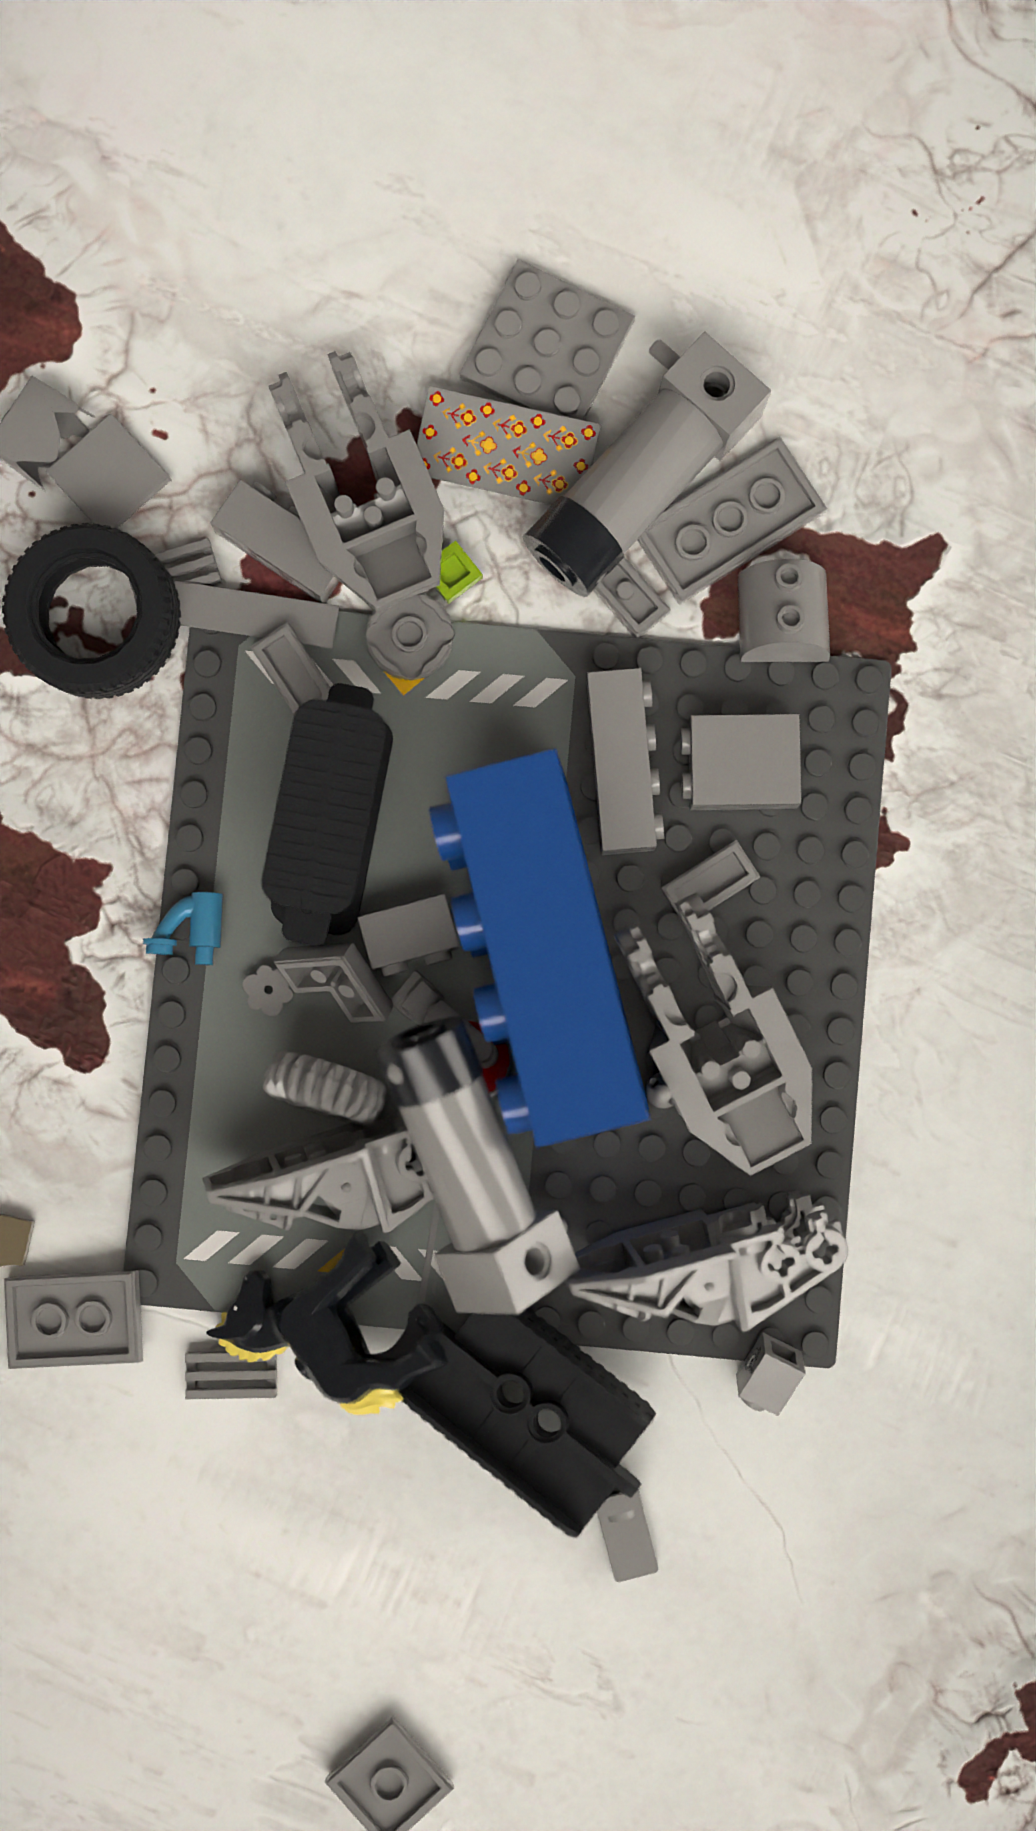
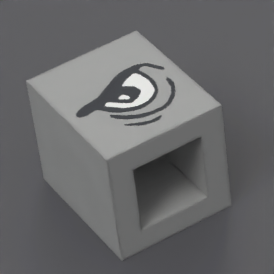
[736,1332,806,1416]

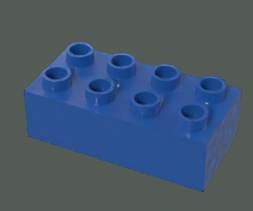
[429,748,652,1147]

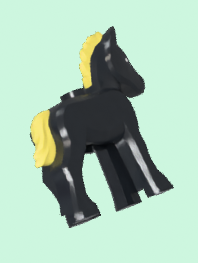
[206,1230,449,1415]

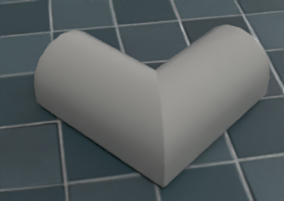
[274,942,393,1023]

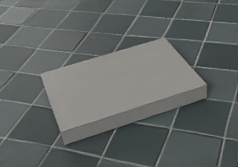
[4,1270,143,1369]

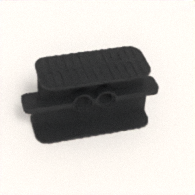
[261,683,393,946]
[398,1307,656,1538]

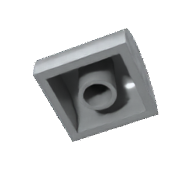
[738,559,830,662]

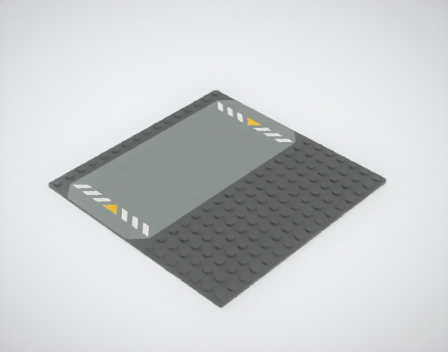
[123,611,892,1368]

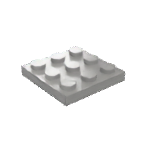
[460,259,635,420]

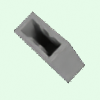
[680,714,801,810]

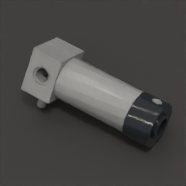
[522,331,772,597]
[374,1016,580,1314]

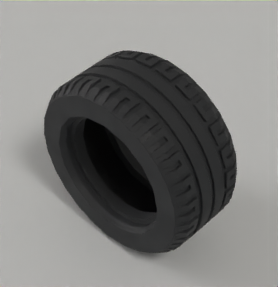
[2,523,181,699]

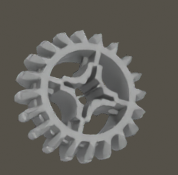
[263,1051,387,1127]

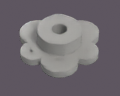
[242,965,293,1016]

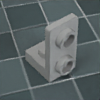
[597,1488,658,1582]

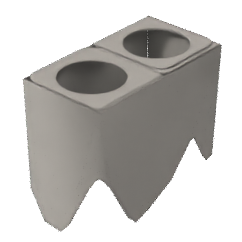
[0,376,96,491]

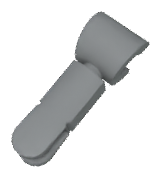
[391,970,499,1068]

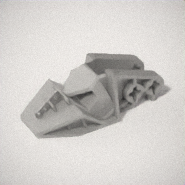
[268,351,445,611]
[614,892,812,1175]
[202,1112,434,1233]
[564,1190,848,1332]

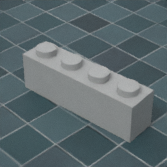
[586,668,664,855]

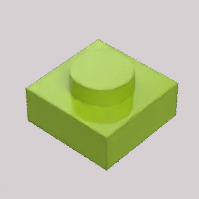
[435,540,483,605]

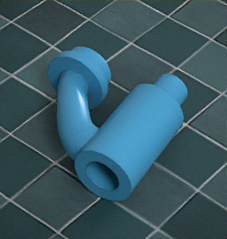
[143,892,223,965]

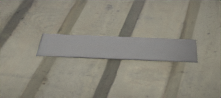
[174,581,339,649]

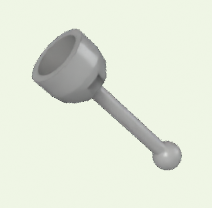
[645,1072,674,1109]

